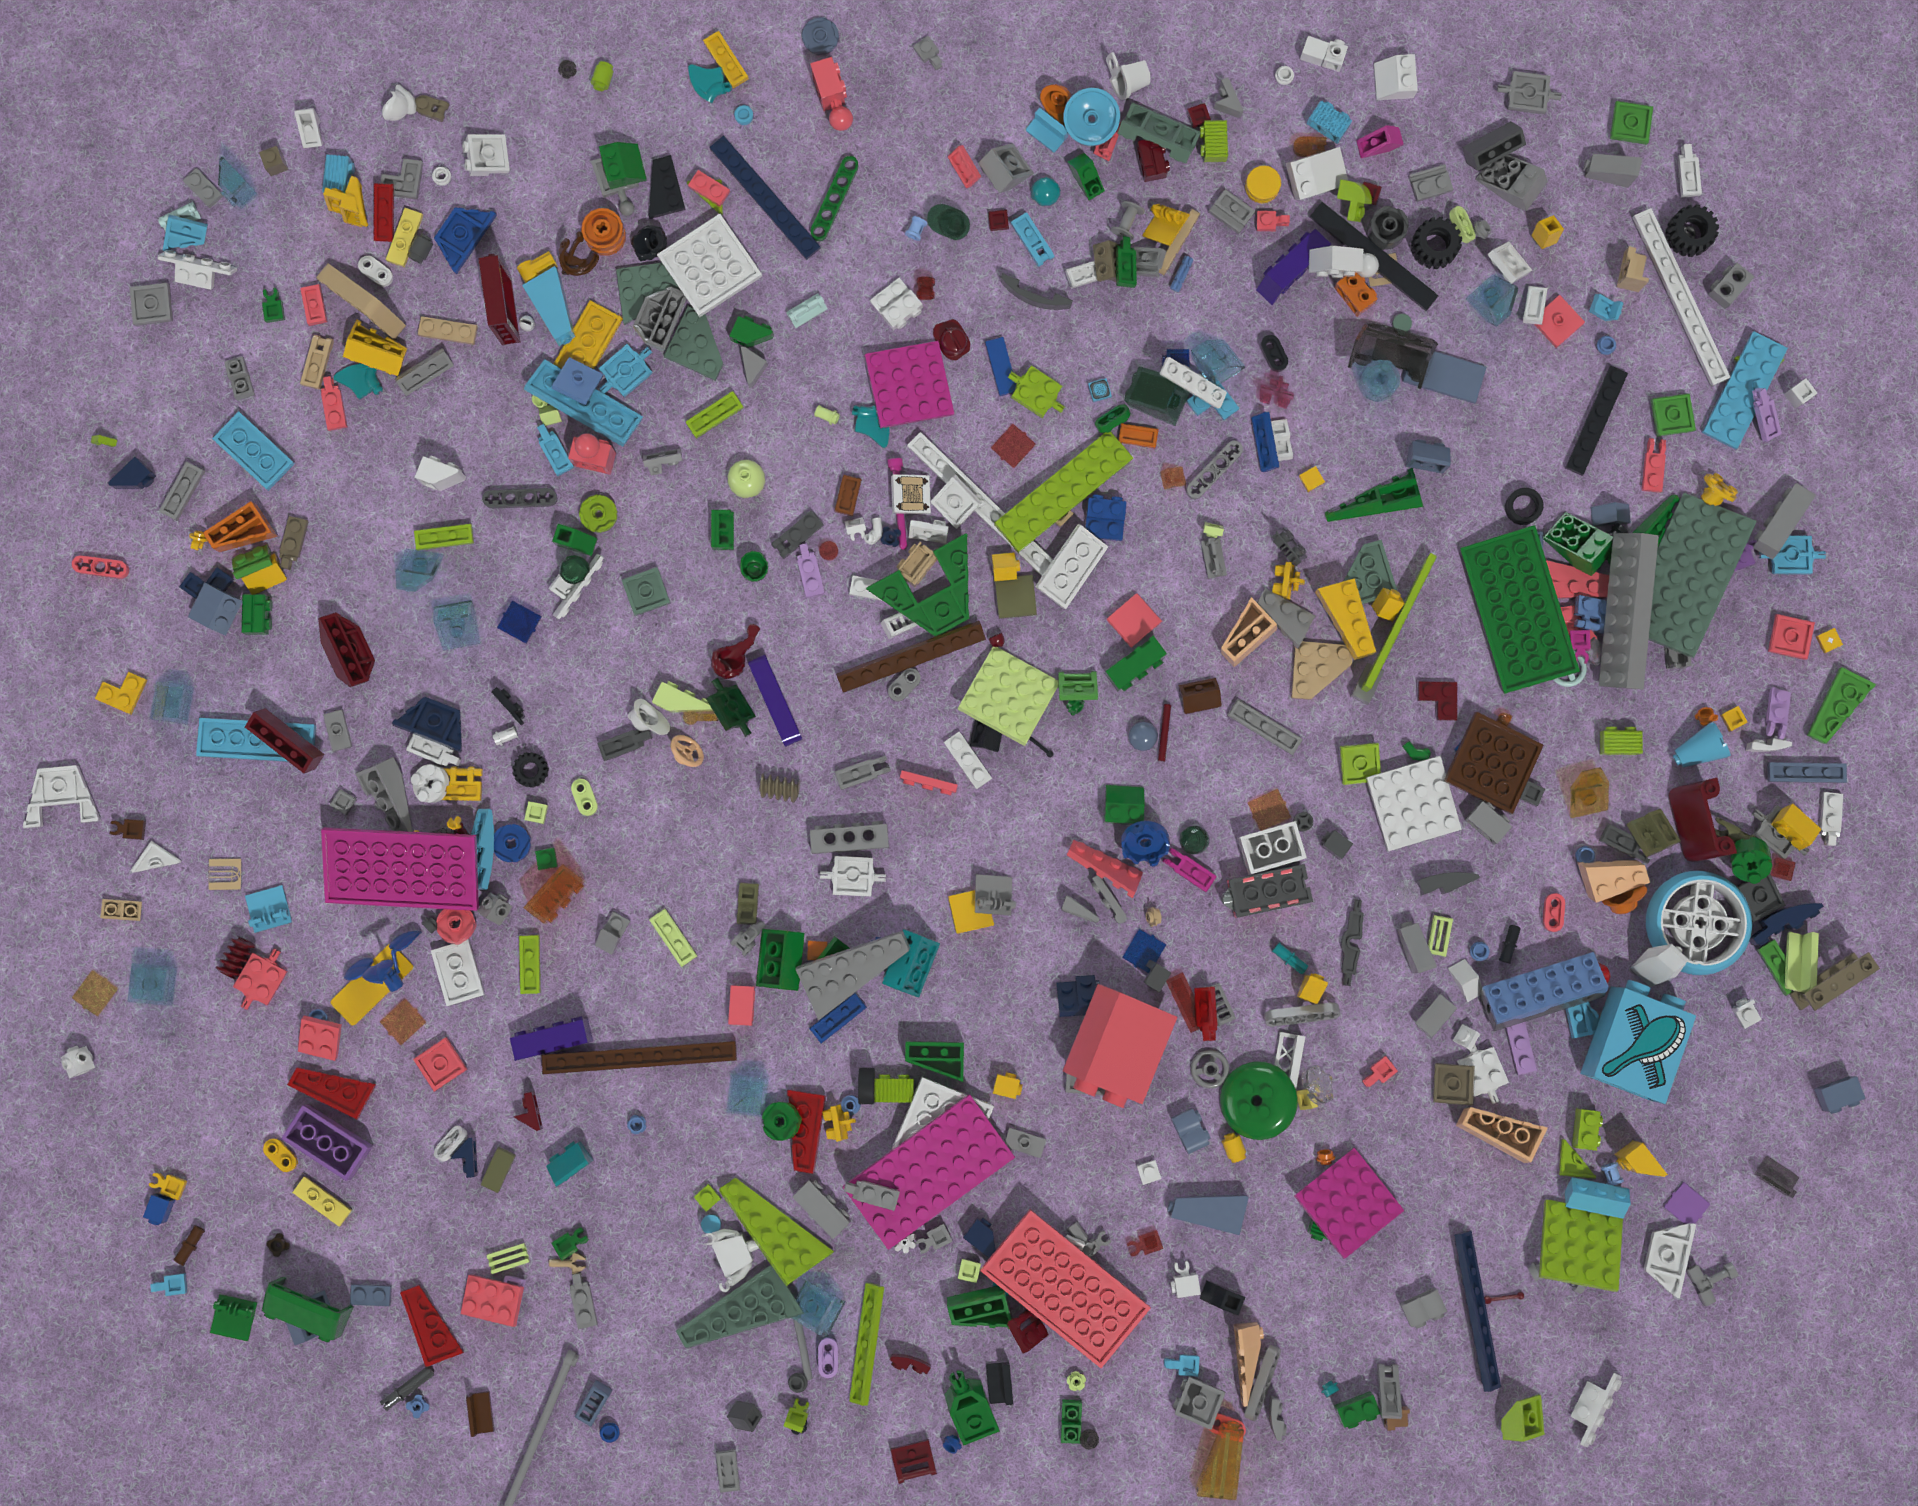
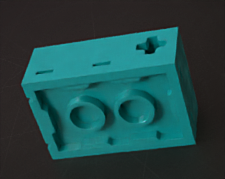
[882,929,940,998]

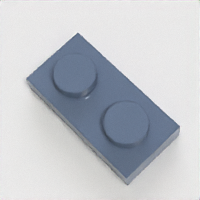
[350,1284,392,1306]

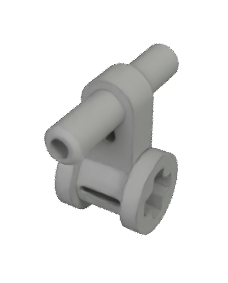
[730,921,765,957]

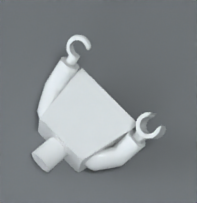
[701,1229,759,1292]

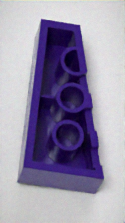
[1256,229,1331,305]
[510,1016,593,1061]

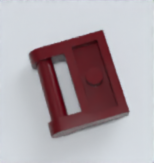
[1008,1309,1049,1354]
[890,1439,937,1484]

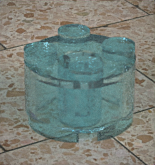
[1359,360,1400,402]

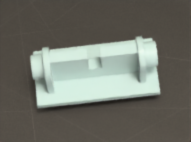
[158,202,201,232]
[786,293,828,328]

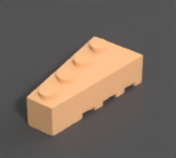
[1456,1107,1548,1163]

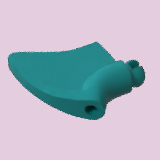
[688,64,732,103]
[333,364,383,400]
[852,405,890,448]

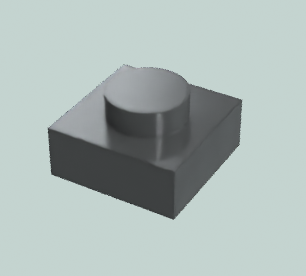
[1520,781,1545,807]

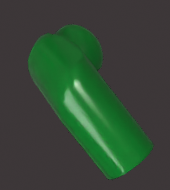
[1402,741,1431,761]

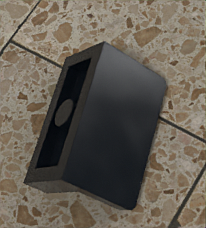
[969,719,1002,752]
[986,1362,1014,1405]

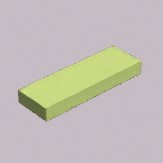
[649,909,697,967]

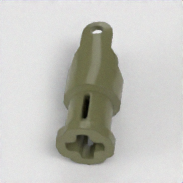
[1715,817,1756,842]

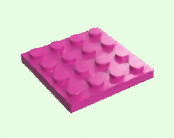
[864,341,954,429]
[1294,1148,1404,1259]

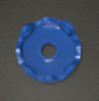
[1121,821,1170,867]

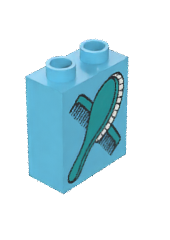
[1580,980,1696,1104]

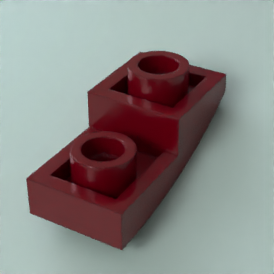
[889,1354,931,1374]

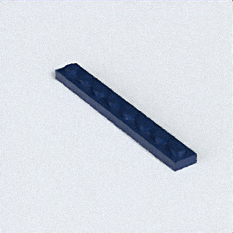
[709,135,821,260]
[1454,1230,1501,1392]

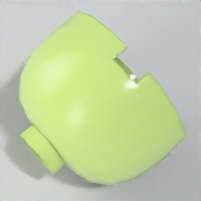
[727,460,765,498]

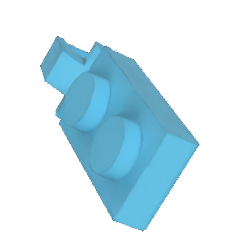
[537,424,574,476]

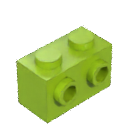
[1572,1108,1603,1151]

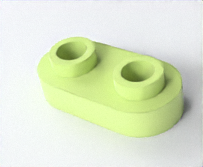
[1449,206,1476,243]
[571,779,598,816]

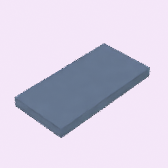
[1403,345,1487,404]

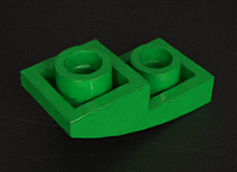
[1061,1399,1082,1444]

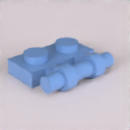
[1574,595,1607,634]

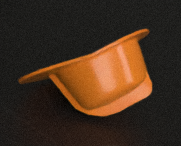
[1040,84,1071,127]
[1602,885,1647,914]

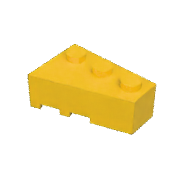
[342,319,408,376]

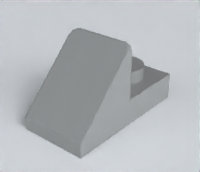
[1214,77,1244,118]
[595,912,631,955]

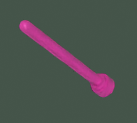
[887,458,907,550]

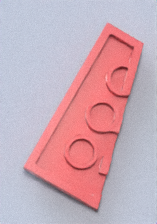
[1546,560,1609,598]
[1067,840,1143,899]

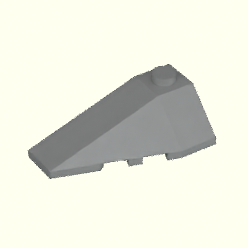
[355,757,412,832]

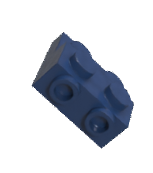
[1056,975,1100,1017]

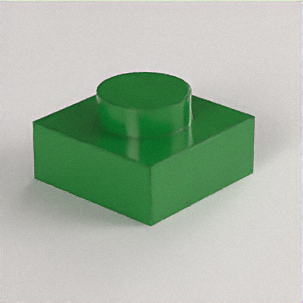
[535,848,558,870]

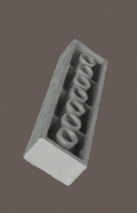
[1599,533,1659,690]

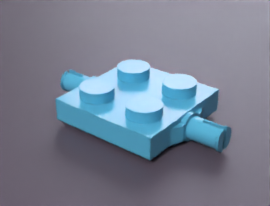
[599,344,653,398]
[1759,536,1826,575]

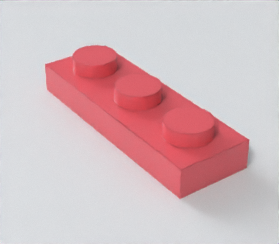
[900,770,958,796]

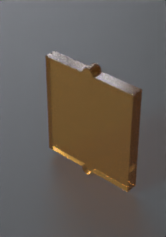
[1247,789,1291,831]
[380,999,426,1045]

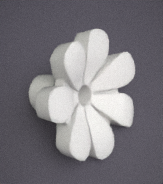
[894,1233,916,1253]

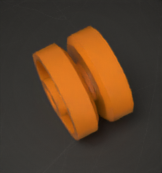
[581,208,626,256]

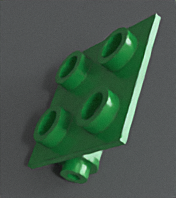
[210,1294,258,1341]

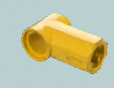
[517,251,558,283]

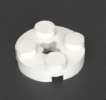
[411,764,449,803]

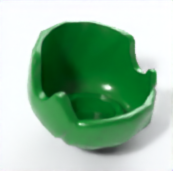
[740,551,768,582]

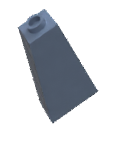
[1167,1194,1249,1235]

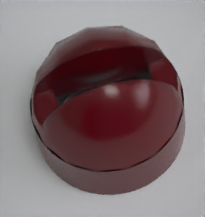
[988,633,1005,648]

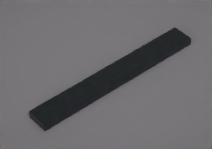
[1309,202,1439,311]

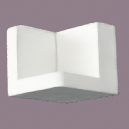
[1300,36,1329,66]
[1784,379,1817,409]

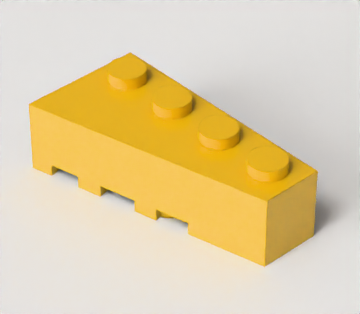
[1315,578,1376,660]

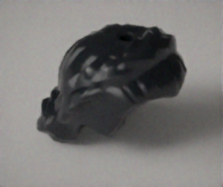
[631,225,667,261]

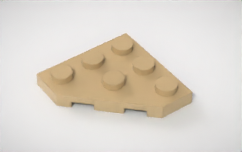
[1291,641,1352,700]

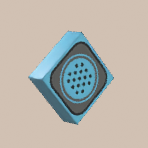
[1088,378,1112,402]

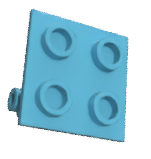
[245,885,292,933]

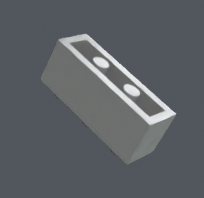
[793,1179,851,1239]

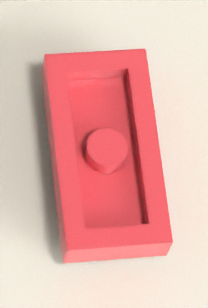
[688,170,730,207]
[300,284,328,326]

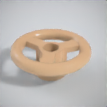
[670,735,704,767]

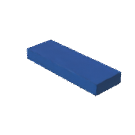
[985,337,1016,397]
[1251,412,1279,472]
[809,993,867,1044]

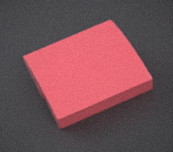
[1106,593,1162,648]

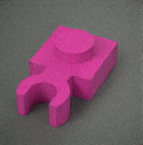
[1569,630,1591,664]

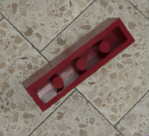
[245,708,325,774]

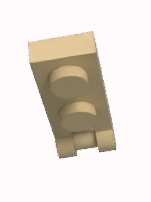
[300,335,334,390]

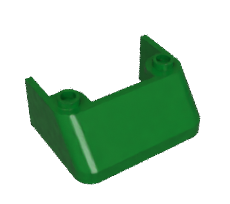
[262,1277,354,1342]

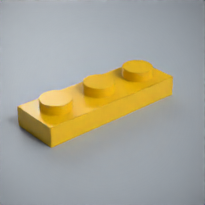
[703,31,749,89]

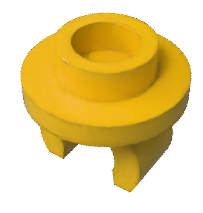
[189,531,208,551]

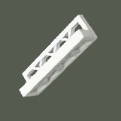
[1274,1032,1305,1088]

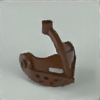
[559,231,599,276]

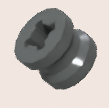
[1293,812,1314,832]

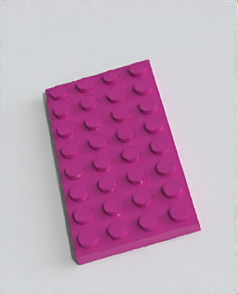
[321,827,479,911]
[843,1094,1015,1250]

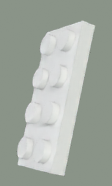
[1035,524,1108,609]

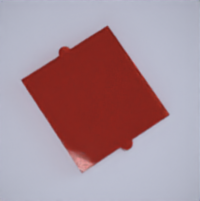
[991,424,1036,468]

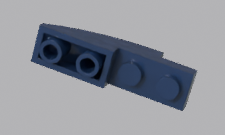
[1749,903,1824,946]

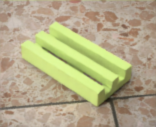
[1428,915,1453,957]
[486,1243,530,1274]

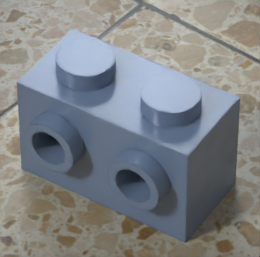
[1814,1076,1866,1114]

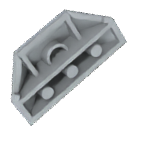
[633,287,686,352]

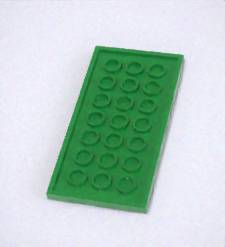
[1460,525,1580,694]

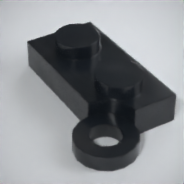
[491,687,525,726]

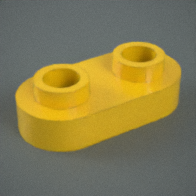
[263,1138,298,1172]

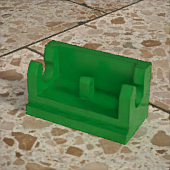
[711,510,734,550]

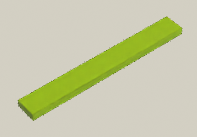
[1361,553,1437,692]

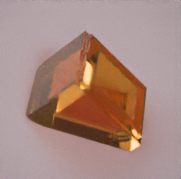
[1160,467,1186,490]

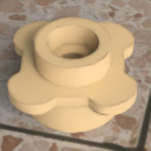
[1146,907,1161,927]

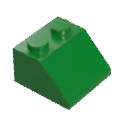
[599,142,647,189]
[1104,785,1145,825]

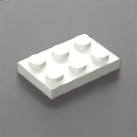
[431,939,485,1006]

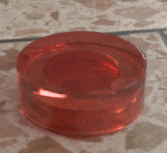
[819,541,839,561]

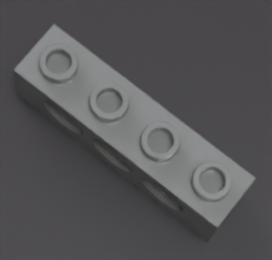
[810,821,889,854]

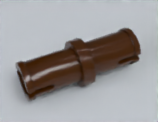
[173,1225,205,1266]

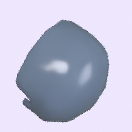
[1128,721,1158,751]

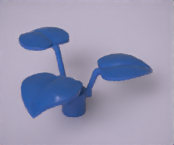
[344,931,422,992]

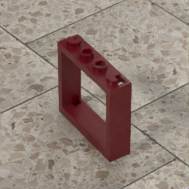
[478,254,521,345]

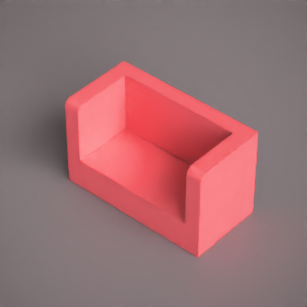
[728,985,755,1026]

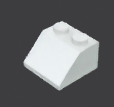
[1374,54,1418,100]

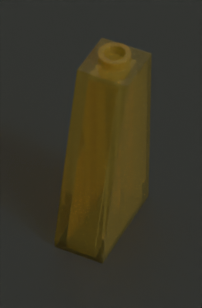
[1195,1421,1244,1500]

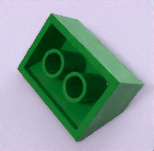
[756,929,805,991]

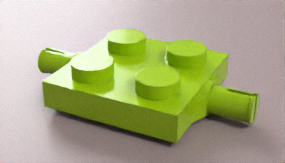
[1007,365,1065,418]

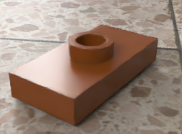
[834,475,862,516]

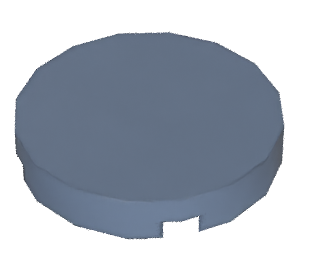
[802,17,839,55]

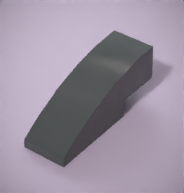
[1415,872,1480,895]

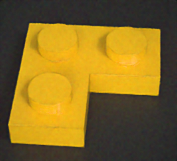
[95,672,148,715]

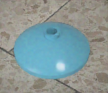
[1064,88,1120,146]

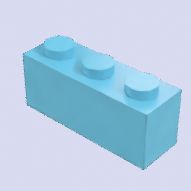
[1565,1177,1631,1219]

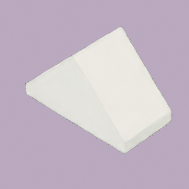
[1448,959,1482,1002]

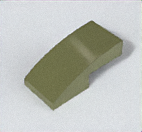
[737,883,759,925]
[481,1147,516,1193]

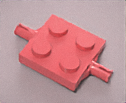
[233,948,288,1010]

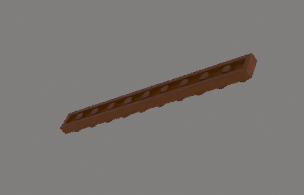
[541,1041,737,1075]

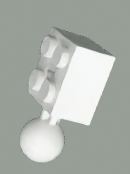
[1309,246,1379,278]

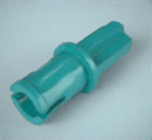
[1272,942,1308,974]

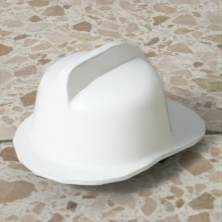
[628,699,670,735]

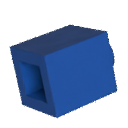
[143,1193,175,1225]

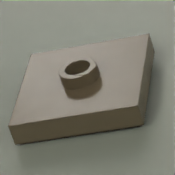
[1433,1063,1475,1106]

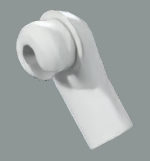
[864,518,883,545]

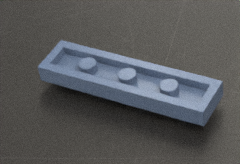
[1767,762,1847,783]

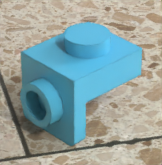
[1589,294,1623,321]

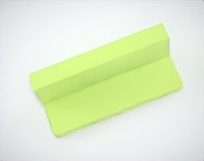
[1785,932,1819,993]

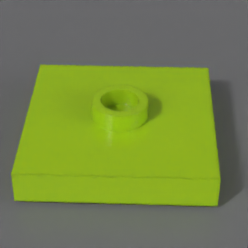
[1339,742,1381,785]

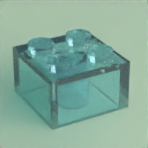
[127,963,178,1006]

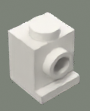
[1322,39,1348,72]

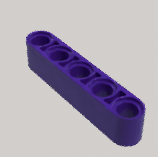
[748,654,802,747]

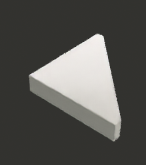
[131,841,182,873]

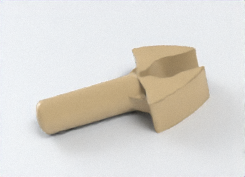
[549,1252,586,1274]

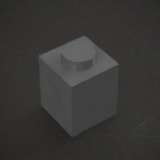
[1321,830,1353,860]

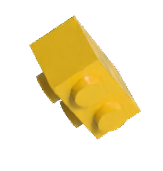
[1771,803,1822,851]

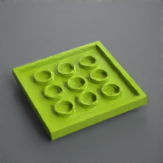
[1539,1199,1623,1292]

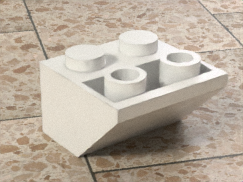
[415,456,466,491]

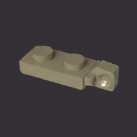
[279,516,309,570]

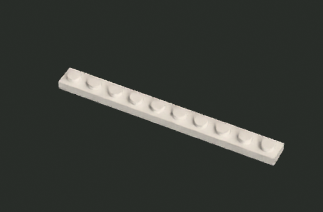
[1632,208,1731,387]
[907,432,1053,576]

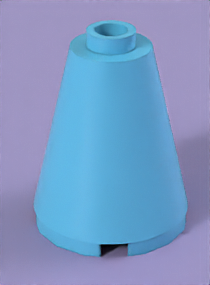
[1673,722,1731,768]

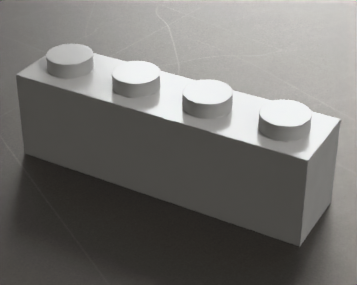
[1753,483,1816,560]

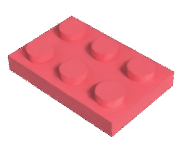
[461,1274,524,1327]

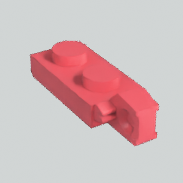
[321,376,347,431]

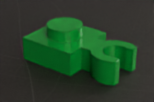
[262,288,285,323]
[551,1227,589,1261]

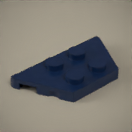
[392,697,462,752]

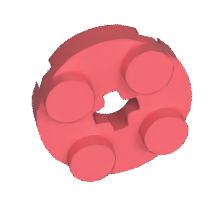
[436,909,477,945]

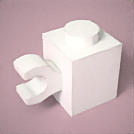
[1170,1261,1201,1298]

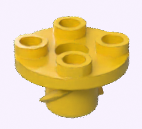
[1701,473,1738,506]

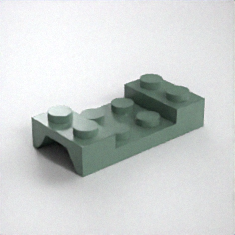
[1117,102,1201,163]

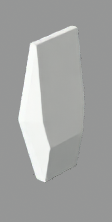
[1630,944,1689,987]

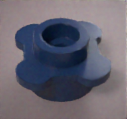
[881,526,901,547]

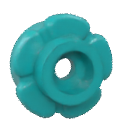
[1321,1380,1340,1398]

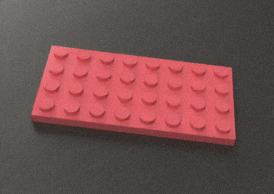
[980,1209,1151,1368]

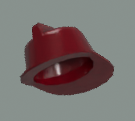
[933,319,970,360]

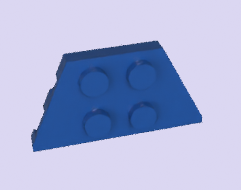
[434,207,497,274]

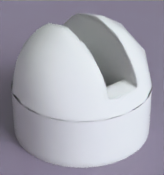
[519,316,535,332]

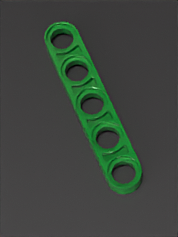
[810,156,859,241]

